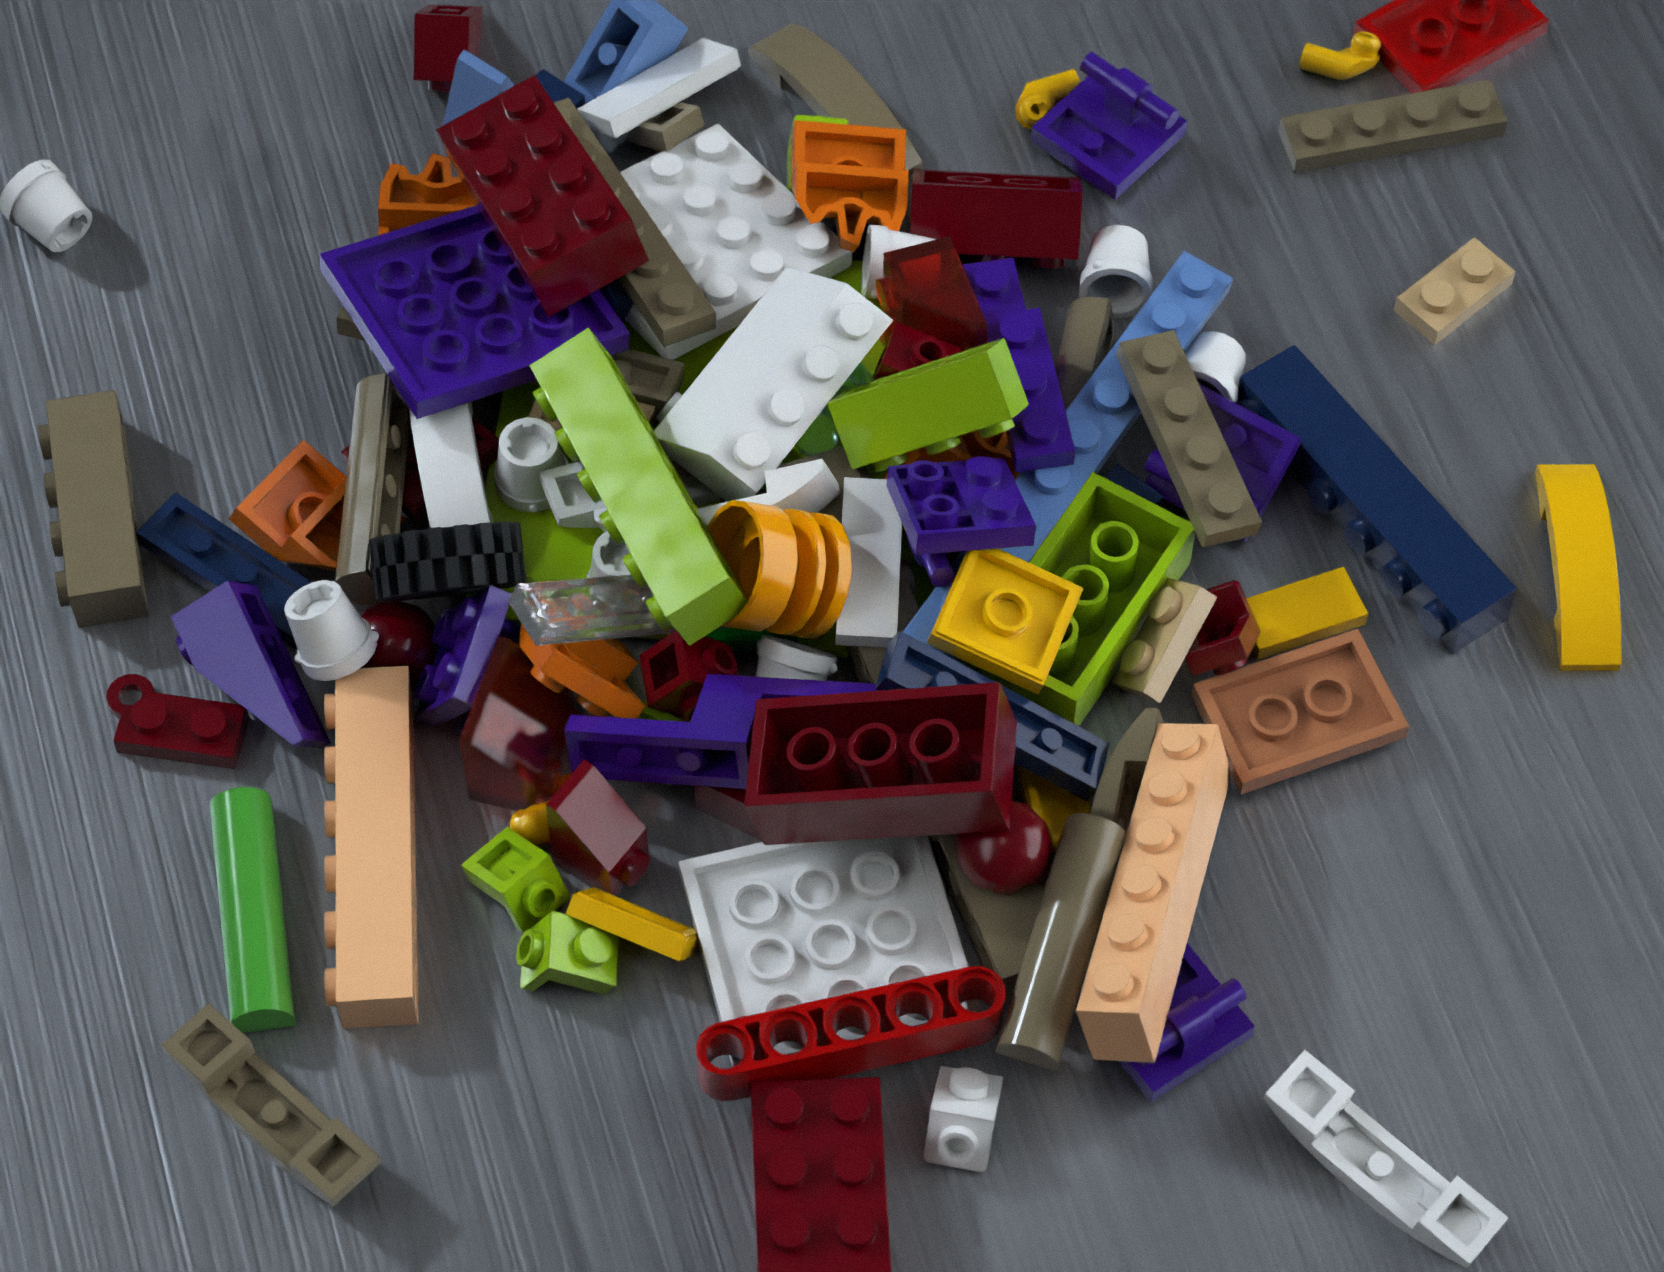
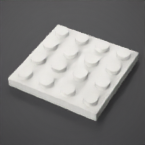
[618,124,852,360]
[678,836,983,1067]

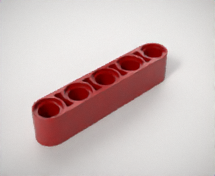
[696,966,1006,1101]

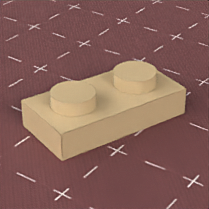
[1394,237,1516,345]
[1112,578,1217,703]

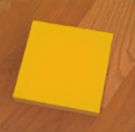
[926,548,1084,694]

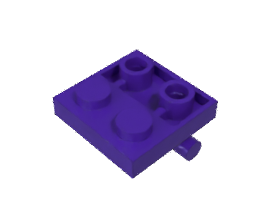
[1031,52,1187,200]
[1144,384,1303,542]
[886,456,1036,587]
[414,585,520,738]
[1076,943,1255,1103]

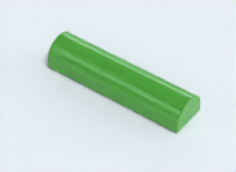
[210,787,296,1033]

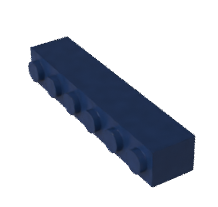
[1237,344,1517,654]

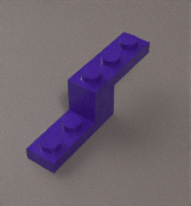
[957,258,1075,473]
[564,674,877,789]

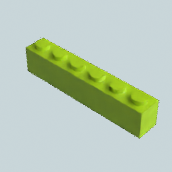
[529,327,749,646]

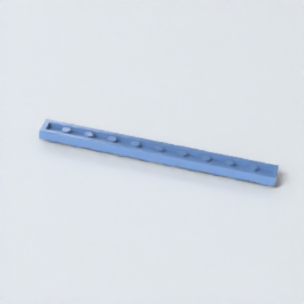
[903,251,1233,663]

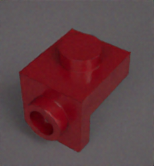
[1185,580,1260,676]

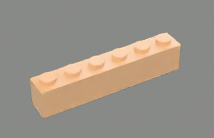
[324,666,419,1029]
[1076,723,1232,1063]

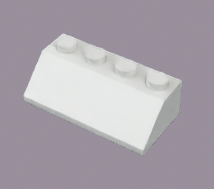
[654,267,893,502]

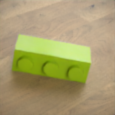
[827,338,1029,472]

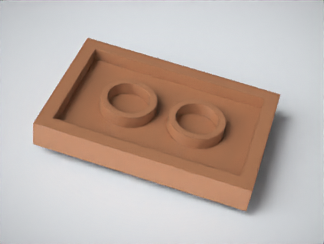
[1191,628,1409,795]

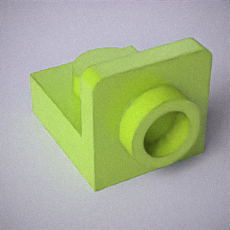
[461,827,570,933]

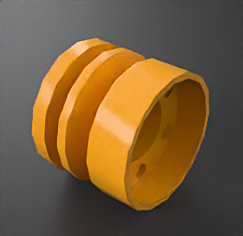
[707,500,852,639]

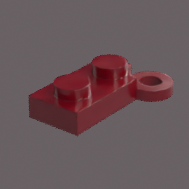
[106,674,249,770]

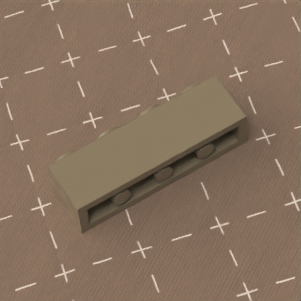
[38,390,149,628]

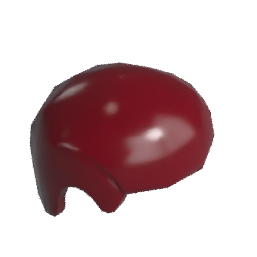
[360,600,438,690]
[954,801,1055,896]

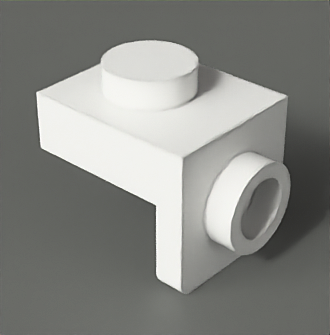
[923,1066,1003,1172]

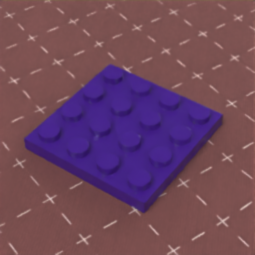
[320,205,630,419]

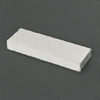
[577,38,741,139]
[835,477,902,648]

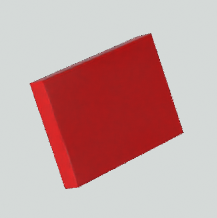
[1353,0,1549,93]

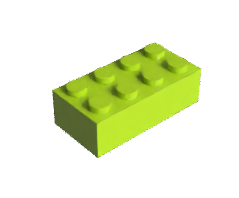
[969,472,1195,727]

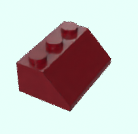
[910,169,1083,268]

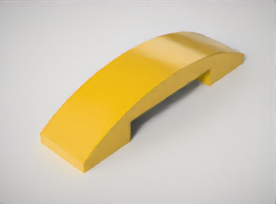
[1535,464,1622,671]

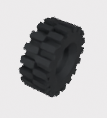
[369,522,527,601]

